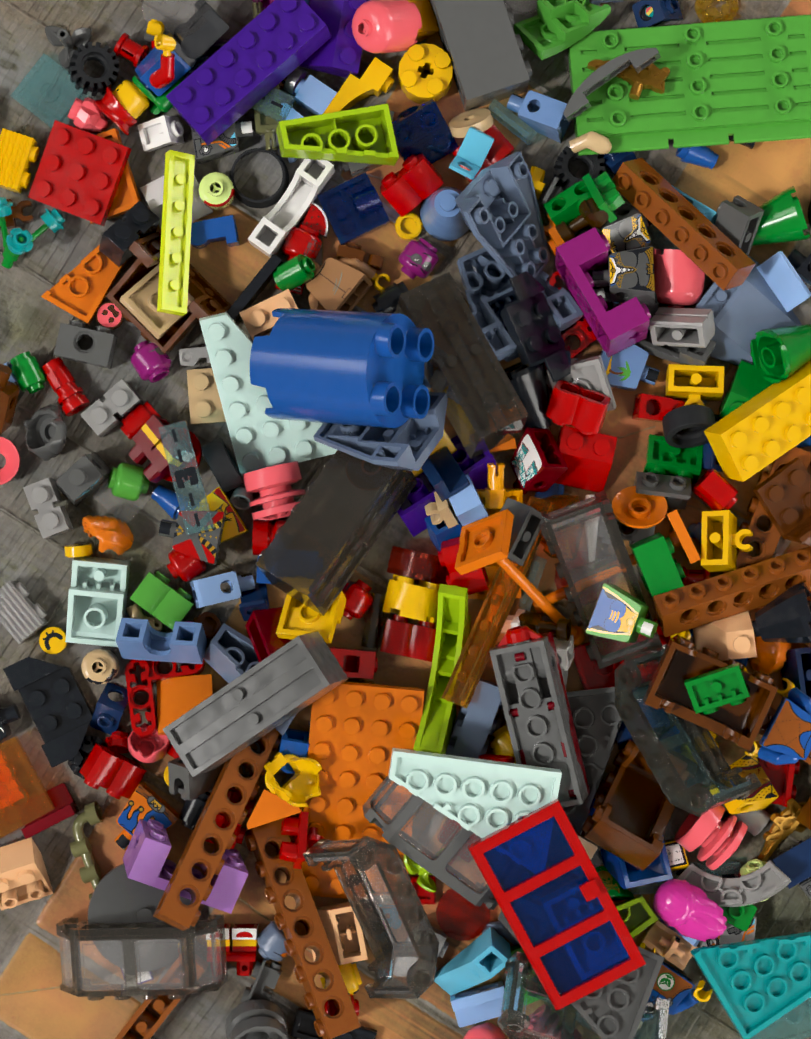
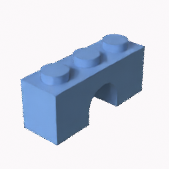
[116,618,207,664]

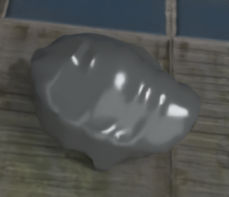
[24,404,67,461]

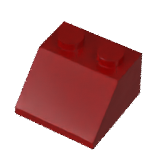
[555,426,618,494]

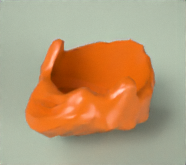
[82,515,134,556]
[748,633,791,675]

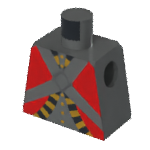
[159,511,226,565]

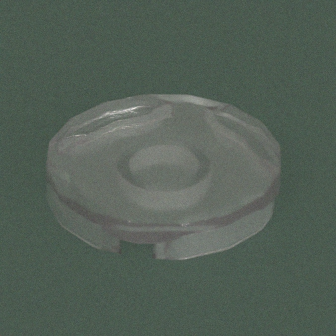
[142,0,196,34]

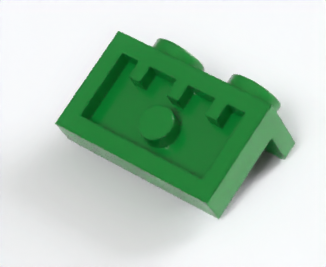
[643,434,703,483]
[684,662,750,714]

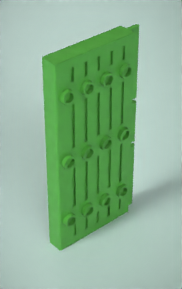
[567,15,811,156]

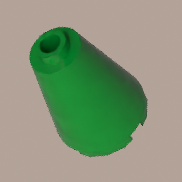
[752,186,811,246]
[750,324,811,383]

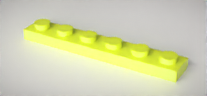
[157,150,195,316]

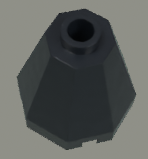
[752,582,811,643]

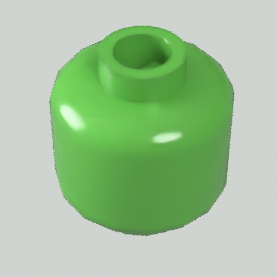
[107,462,150,501]

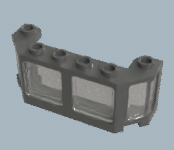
[362,776,526,910]

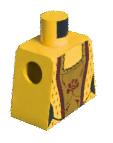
[709,752,779,815]

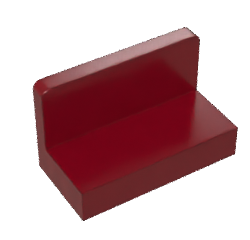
[16,783,79,839]

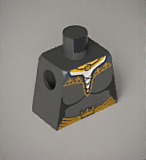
[592,204,652,264]
[592,246,655,306]

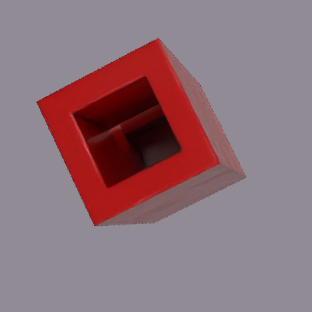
[329,647,378,679]

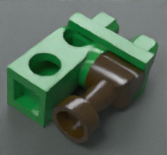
[543,171,626,242]

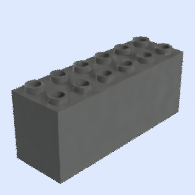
[429,0,533,112]
[162,631,349,777]

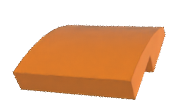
[156,674,213,735]

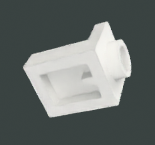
[137,115,184,152]

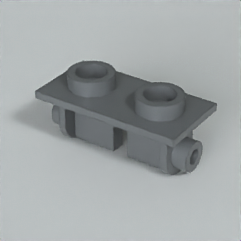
[240,959,282,1003]

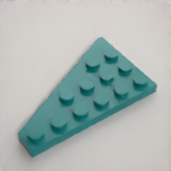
[690,932,811,1039]

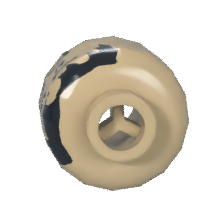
[81,648,119,685]

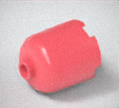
[352,0,422,54]
[653,249,705,308]

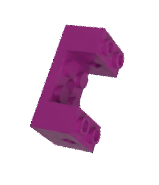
[555,227,651,358]

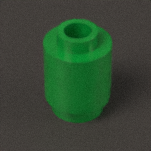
[273,254,315,291]
[10,351,47,394]

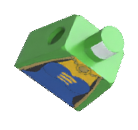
[586,583,658,643]

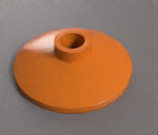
[612,486,668,528]

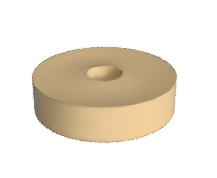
[449,108,494,138]

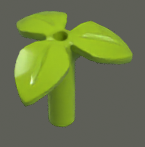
[403,847,445,893]

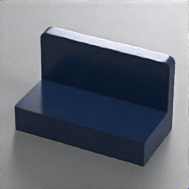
[421,447,470,502]

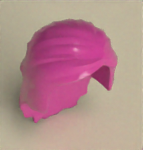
[653,879,727,942]

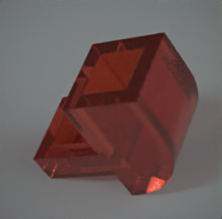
[387,546,449,585]

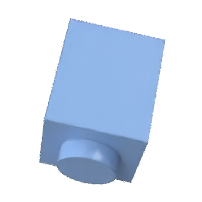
[294,74,337,115]

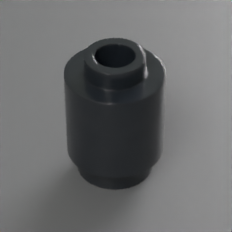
[371,282,414,313]
[179,792,211,830]

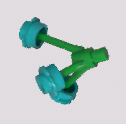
[0,197,66,269]

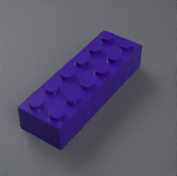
[166,0,332,146]

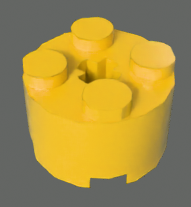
[398,43,453,105]
[382,574,440,623]

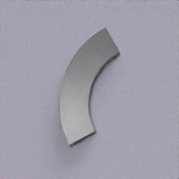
[677,861,792,907]

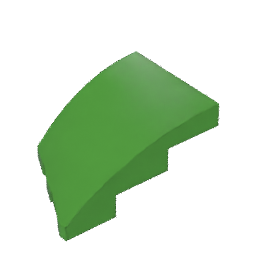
[514,0,611,60]

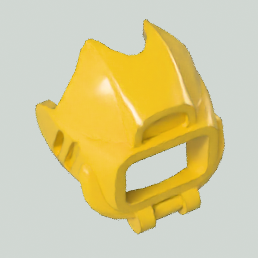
[264,752,322,807]

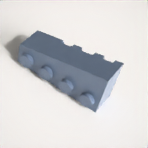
[204,623,297,736]
[446,675,503,759]

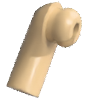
[569,131,612,155]
[126,604,163,631]

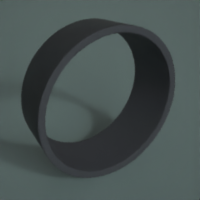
[230,148,289,208]

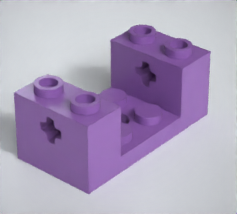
[123,819,249,914]

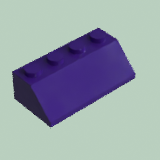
[300,0,371,78]
[387,426,505,537]

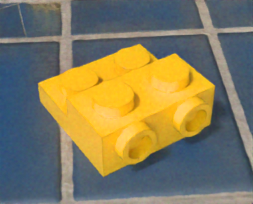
[276,583,346,644]

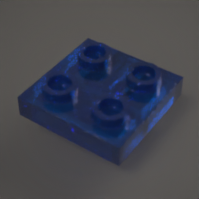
[392,99,459,164]
[317,172,390,245]

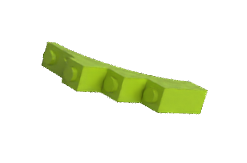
[413,584,471,754]

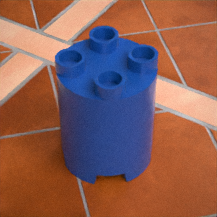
[250,308,434,428]

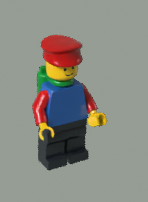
[94,0,230,136]

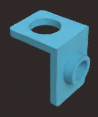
[449,127,494,180]

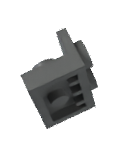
[633,471,691,510]

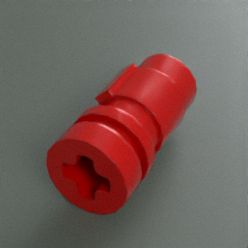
[42,357,90,417]

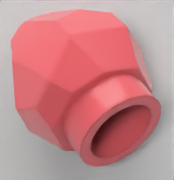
[67,97,108,133]

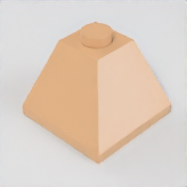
[693,611,757,661]

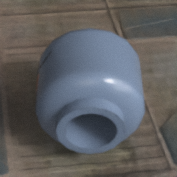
[257,920,298,961]

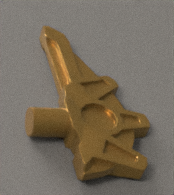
[587,59,670,100]
[757,798,807,862]

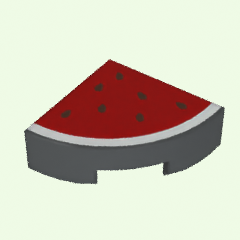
[302,202,329,238]

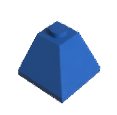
[600,835,673,889]

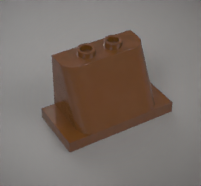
[106,231,232,354]

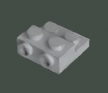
[546,355,616,411]

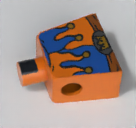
[115,782,180,850]

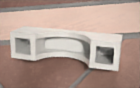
[248,159,335,258]

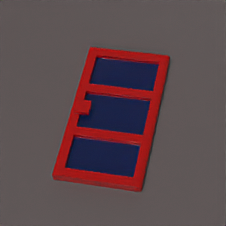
[468,799,646,1010]

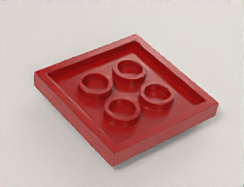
[28,120,131,226]

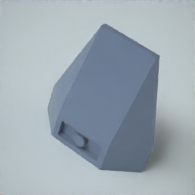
[455,151,551,278]
[695,256,802,366]

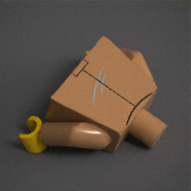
[306,257,391,311]

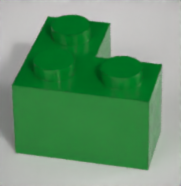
[629,532,686,598]

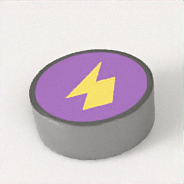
[284,67,307,95]

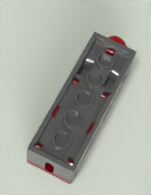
[489,625,590,807]

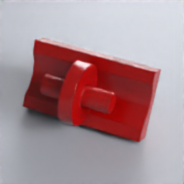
[279,811,325,869]

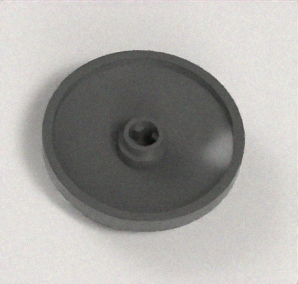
[87,863,198,971]

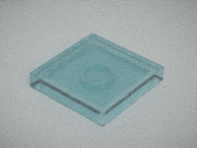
[11,54,83,129]

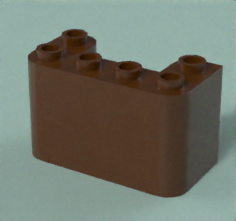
[643,635,778,751]
[582,733,699,871]

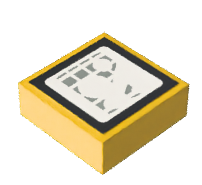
[665,841,689,871]

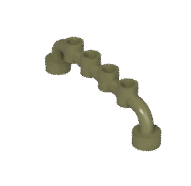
[70,801,104,900]

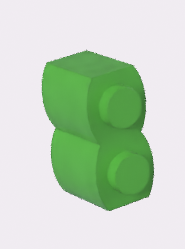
[130,571,194,630]

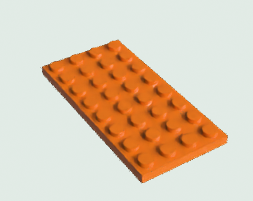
[301,682,425,904]

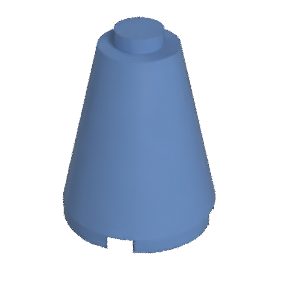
[420,186,469,241]

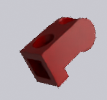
[632,393,685,422]

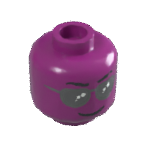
[398,238,439,280]
[130,340,171,383]

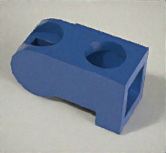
[191,215,240,249]

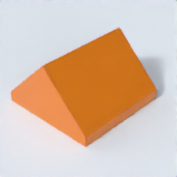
[246,787,303,829]

